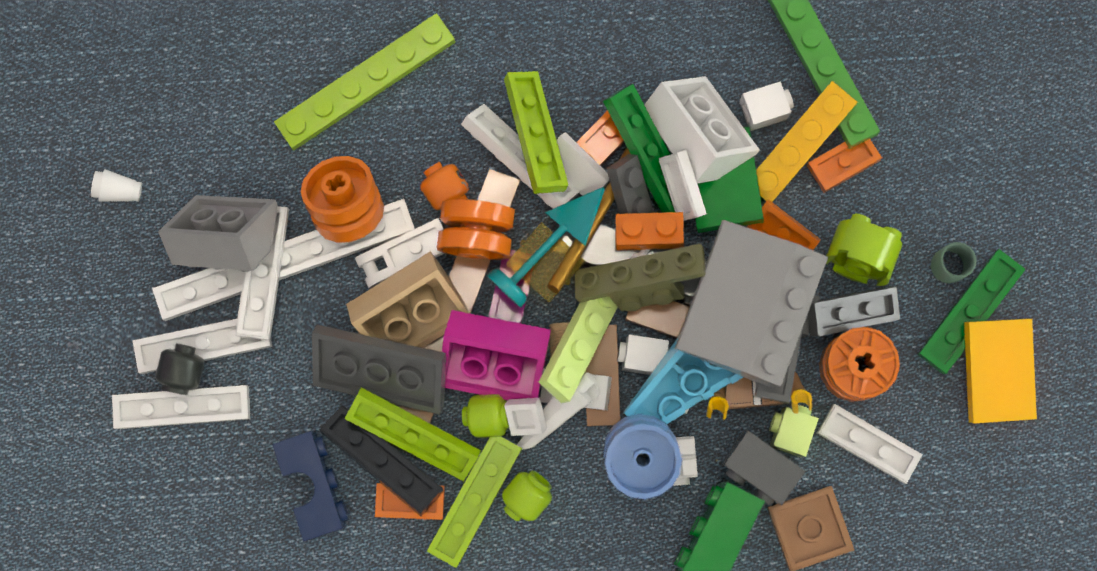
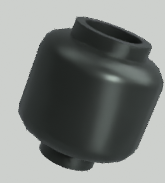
[155,343,204,395]

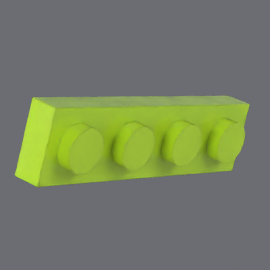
[504,71,569,194]
[345,387,481,481]
[427,437,522,568]

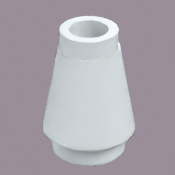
[91,169,142,202]

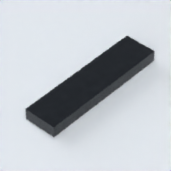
[319,405,444,516]

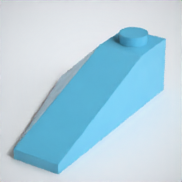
[624,337,742,424]

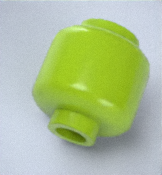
[462,394,509,438]
[502,470,552,521]

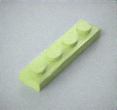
[538,296,617,403]

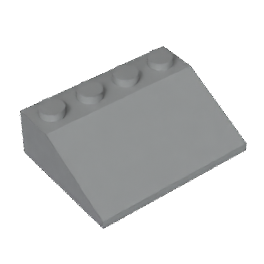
[674,220,828,387]

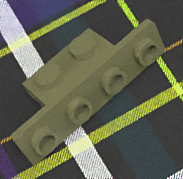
[575,244,705,311]

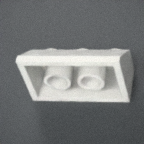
[645,76,760,184]

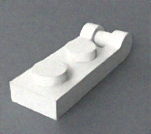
[355,218,445,289]

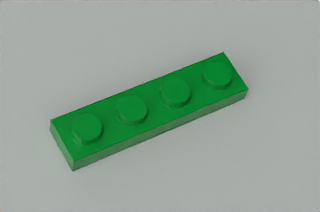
[603,84,675,213]
[917,249,1026,375]

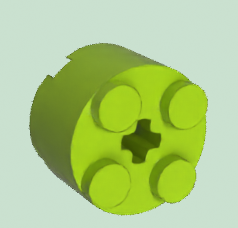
[826,214,902,286]

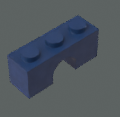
[272,431,349,542]

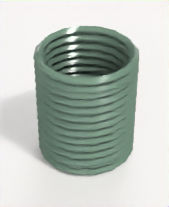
[931,242,977,284]

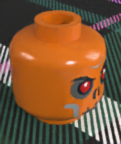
[420,162,469,210]

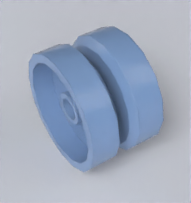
[603,414,682,499]

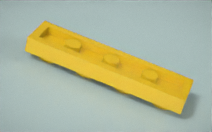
[756,81,858,202]

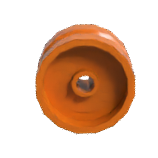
[301,156,384,243]
[437,199,515,260]

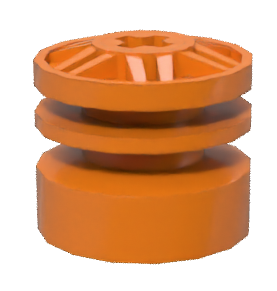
[819,327,900,402]

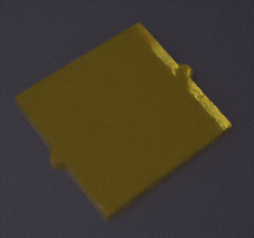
[506,222,586,303]

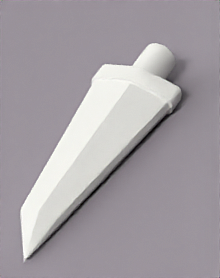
[517,372,596,450]

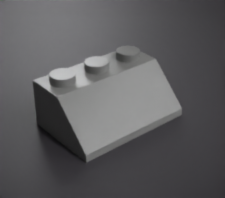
[158,195,278,272]

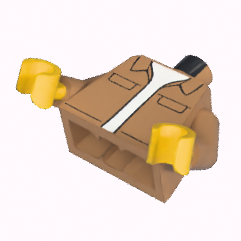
[706,372,812,420]

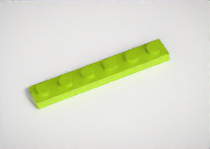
[274,13,456,151]

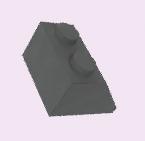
[722,430,805,506]

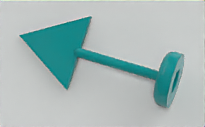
[486,187,605,308]

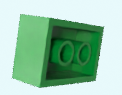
[673,482,765,571]

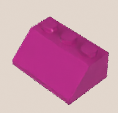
[442,310,551,400]

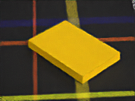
[964,319,1037,424]

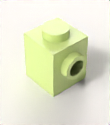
[769,405,819,458]

